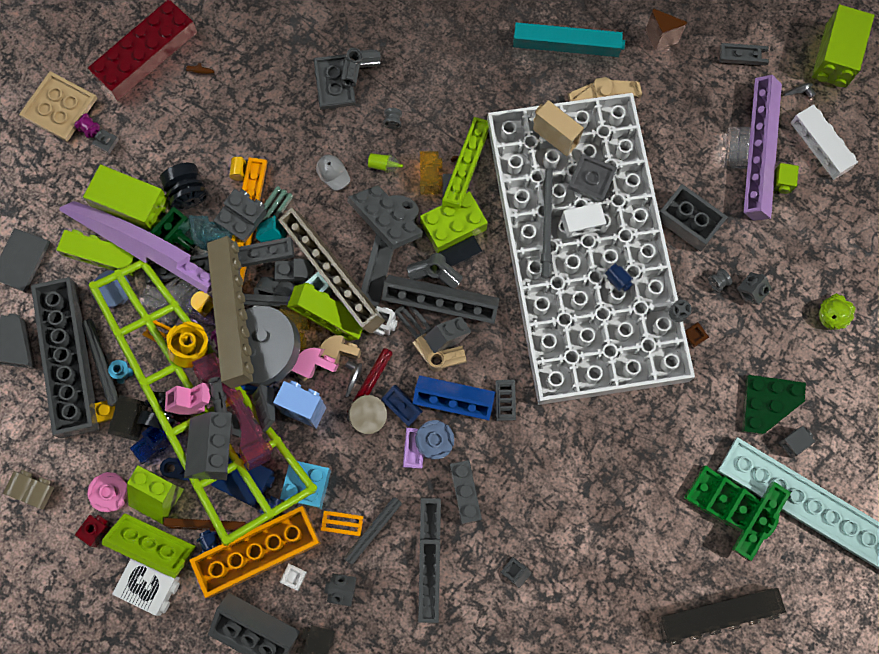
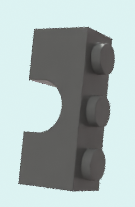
[449,460,482,525]

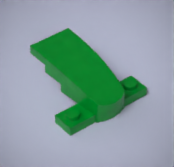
[683,465,791,561]

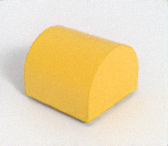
[229,157,247,181]
[191,291,213,317]

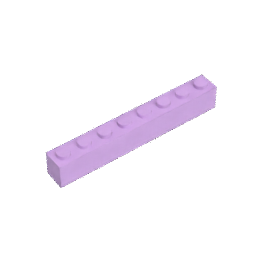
[744,74,782,221]

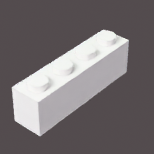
[791,105,858,180]

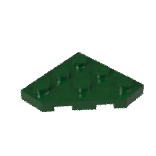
[742,375,806,435]

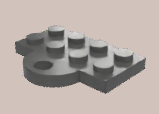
[347,185,423,250]

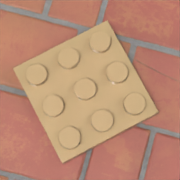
[19,71,98,142]

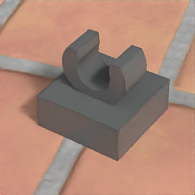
[92,129,119,154]

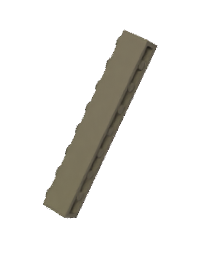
[278,208,385,334]
[207,236,254,389]

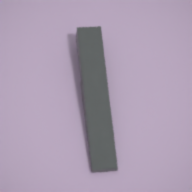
[418,497,441,623]

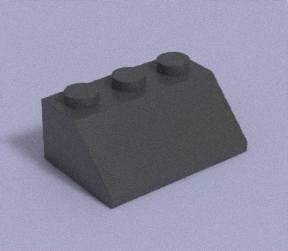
[184,412,232,480]

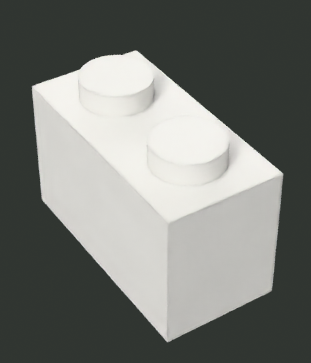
[561,202,607,238]

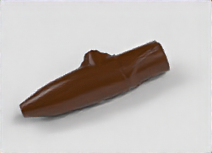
[186,63,215,74]

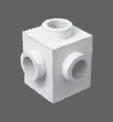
[373,306,398,336]

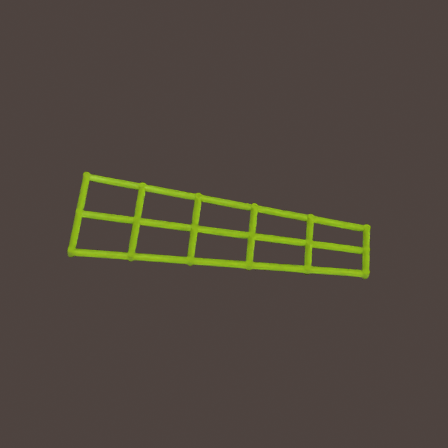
[89,259,317,546]

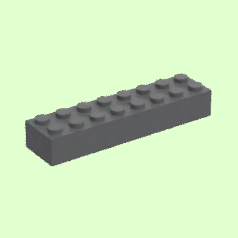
[31,277,99,439]

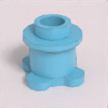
[108,360,134,384]

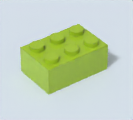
[420,191,488,253]

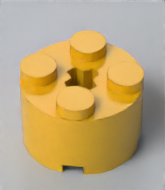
[166,321,208,368]

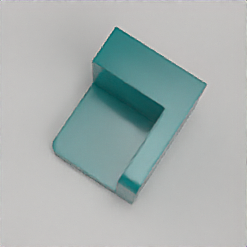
[256,215,286,243]

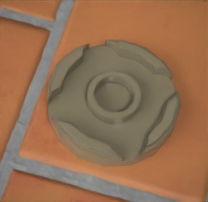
[348,395,387,434]

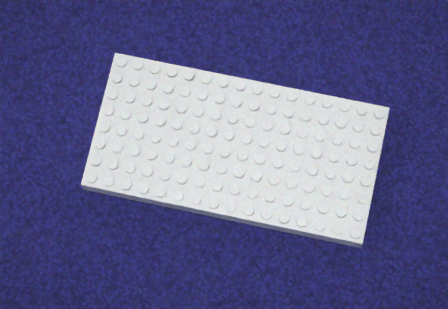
[487,93,695,405]

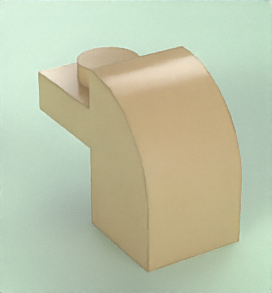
[320,335,361,364]

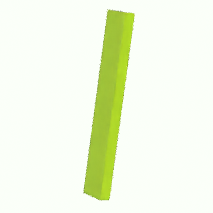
[442,117,489,209]

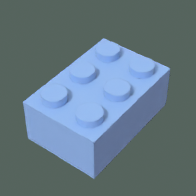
[273,381,326,429]

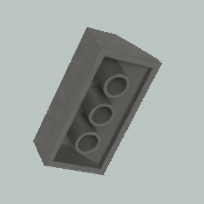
[208,593,300,654]

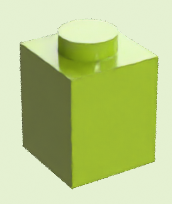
[773,163,799,194]

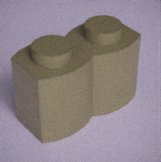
[3,469,55,509]

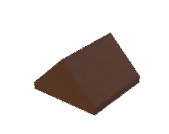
[645,9,687,51]

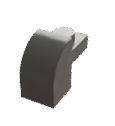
[275,258,315,285]

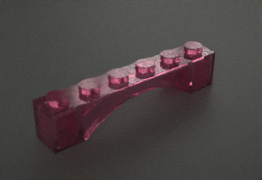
[192,352,273,471]

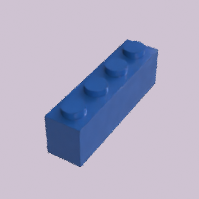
[412,375,495,420]

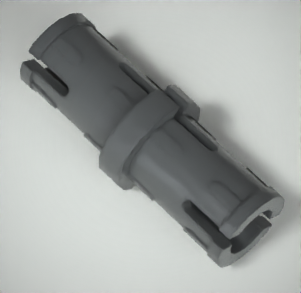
[208,377,228,413]

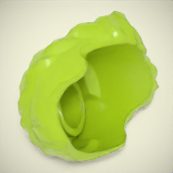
[819,293,856,330]

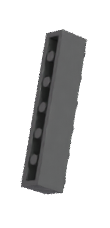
[382,275,500,324]

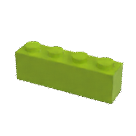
[56,229,139,277]
[287,283,362,341]

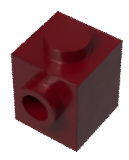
[75,514,111,548]

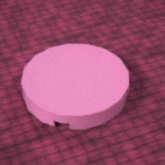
[87,472,128,513]

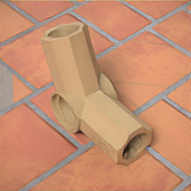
[412,333,467,372]

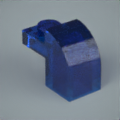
[130,426,171,464]

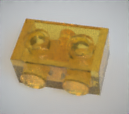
[420,151,443,195]

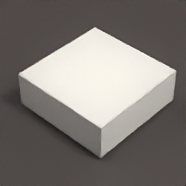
[280,563,307,591]

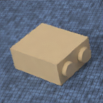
[533,100,584,156]

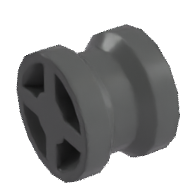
[383,108,402,129]
[708,269,732,292]
[669,299,692,322]

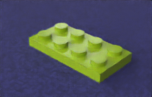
[102,513,196,579]

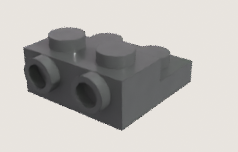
[213,189,267,243]

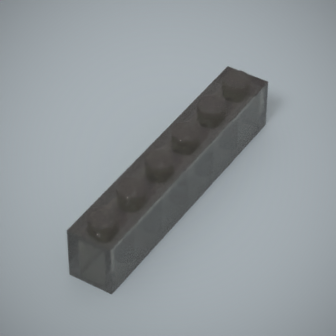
[657,588,786,645]

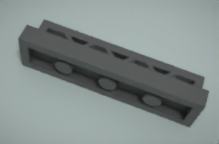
[361,233,394,308]

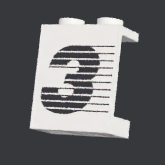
[112,559,180,616]

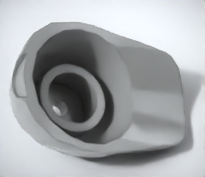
[316,154,350,191]

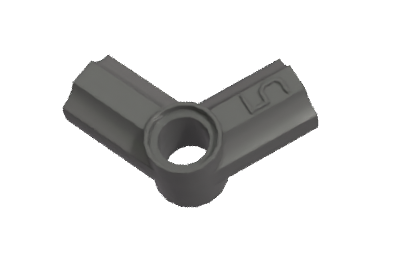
[340,48,381,87]
[407,253,463,288]

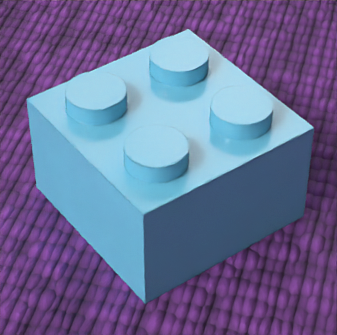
[280,461,331,510]

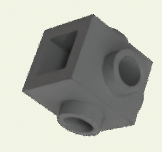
[737,272,772,305]
[324,573,357,607]

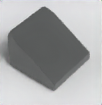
[500,557,531,588]

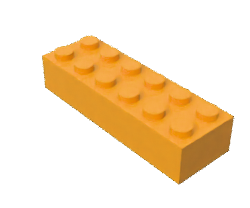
[189,506,321,598]

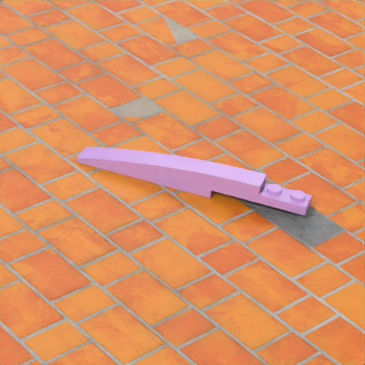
[60,201,212,293]

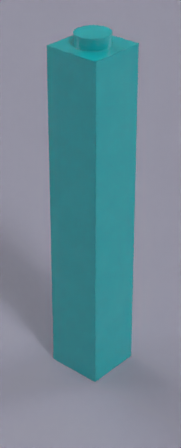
[513,22,625,57]

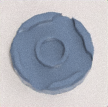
[92,270,130,308]
[415,420,455,460]

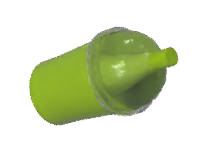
[368,153,403,173]

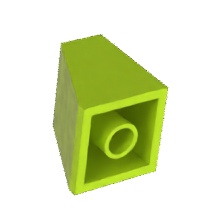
[127,465,184,524]

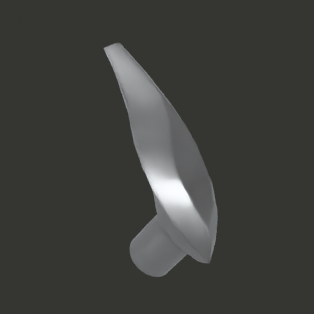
[783,83,816,98]
[345,360,362,397]

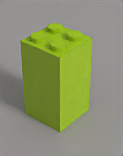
[811,4,875,88]
[83,164,171,232]

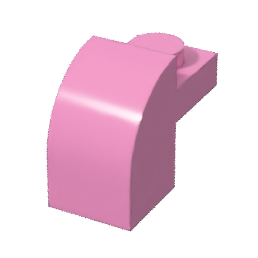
[291,348,339,378]
[165,382,211,415]

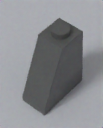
[0,313,36,369]

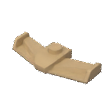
[567,77,642,102]

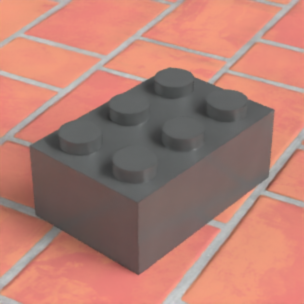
[659,184,728,252]

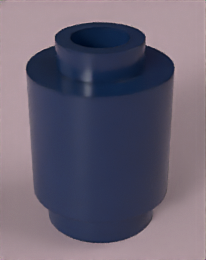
[605,263,634,292]

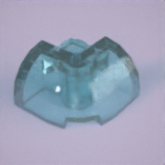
[188,215,230,251]

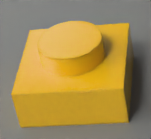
[94,400,119,423]

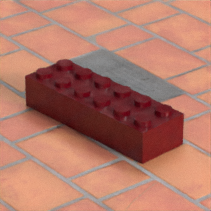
[87,0,198,101]

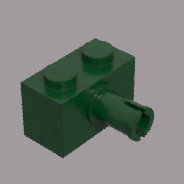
[150,207,196,252]

